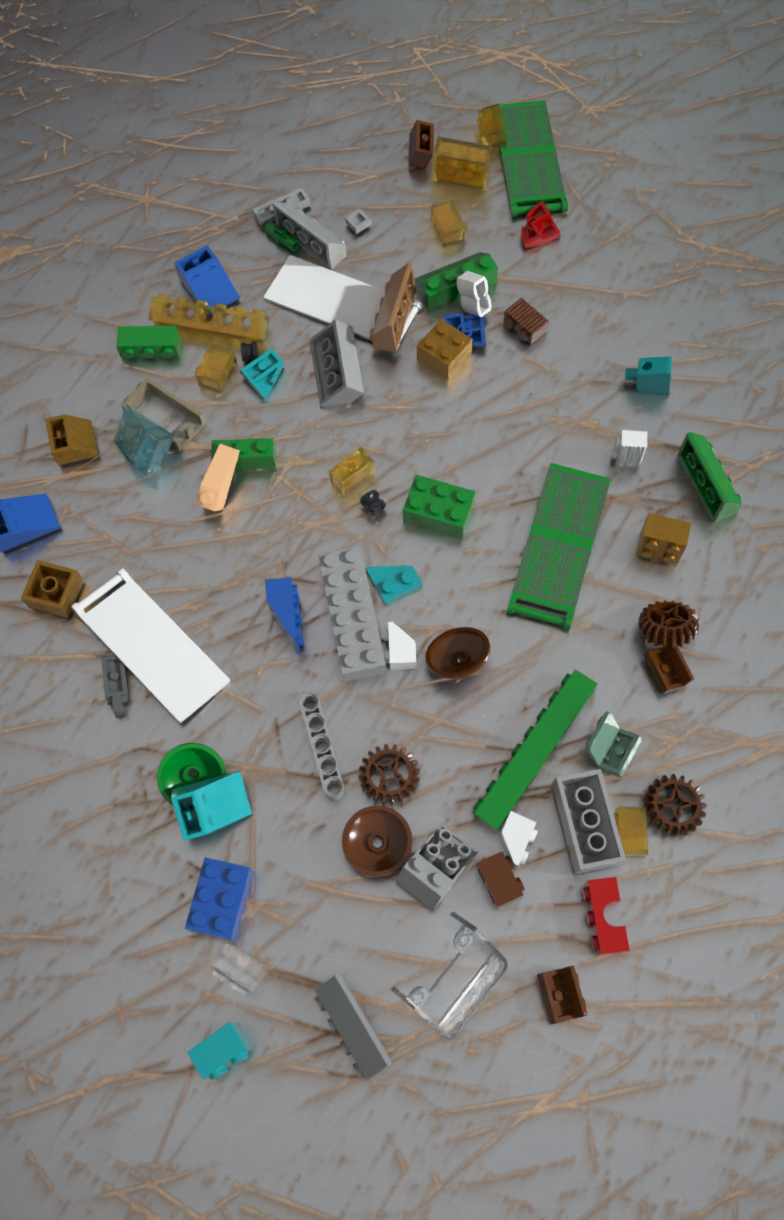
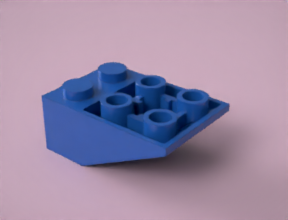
[174,245,240,316]
[0,493,60,553]
[265,577,304,654]

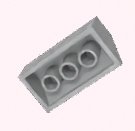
[273,202,346,270]
[310,319,364,407]
[551,769,626,875]
[314,972,393,1080]

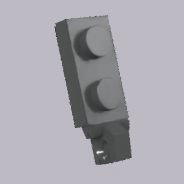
[101,655,128,716]

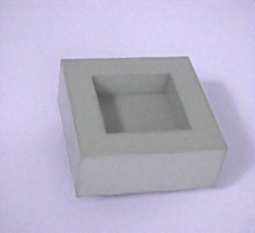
[345,208,371,234]

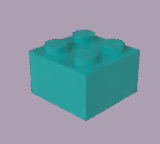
[187,1022,253,1081]

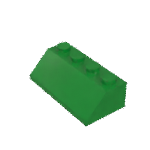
[414,252,498,310]
[678,432,742,522]

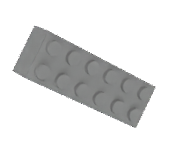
[318,546,387,682]

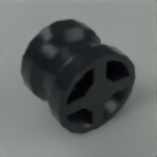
[241,341,259,362]
[360,490,386,516]

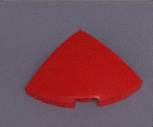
[521,201,561,248]

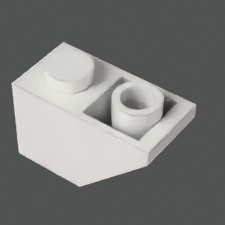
[384,622,416,670]
[500,811,538,869]

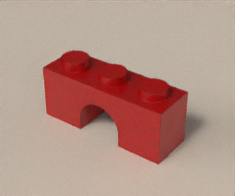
[582,877,630,956]

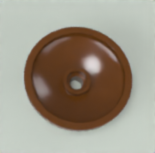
[425,627,491,679]
[342,805,412,877]

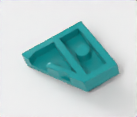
[240,348,284,401]
[366,565,422,604]

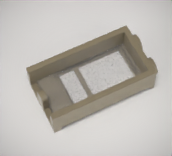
[121,378,206,452]

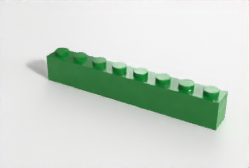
[473,669,598,834]

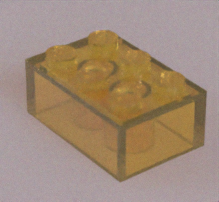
[432,136,493,190]

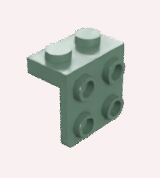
[586,711,642,778]

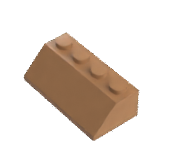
[370,263,416,352]

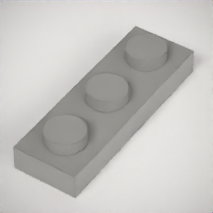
[252,188,311,227]

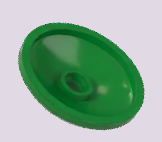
[157,743,227,805]

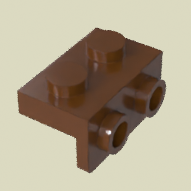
[643,646,694,694]
[537,965,587,1025]

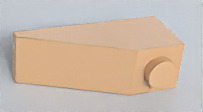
[195,444,240,511]

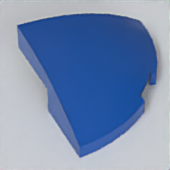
[443,312,486,347]

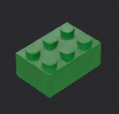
[403,474,476,538]

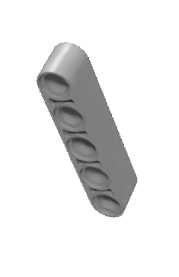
[299,692,345,801]

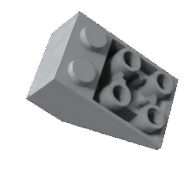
[396,823,478,911]

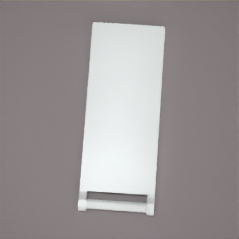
[264,255,423,351]
[70,568,230,723]

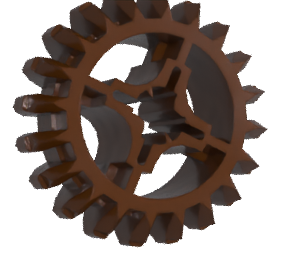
[638,600,699,648]
[359,744,420,806]
[643,774,707,837]

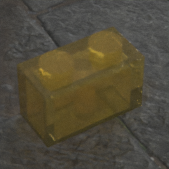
[476,103,507,150]
[431,200,467,247]
[195,343,237,393]
[329,447,375,496]
[613,806,648,858]

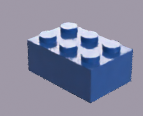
[184,857,254,942]

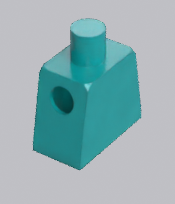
[625,356,672,395]

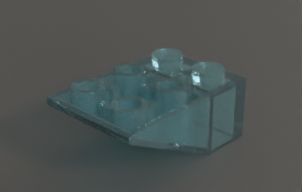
[114,405,174,474]

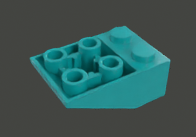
[171,770,252,841]

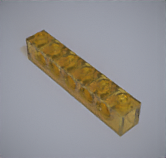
[148,294,270,341]

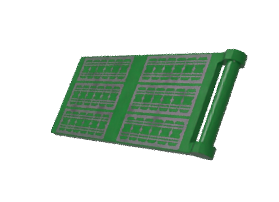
[492,100,568,217]
[506,463,611,630]

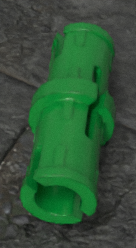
[265,222,300,252]

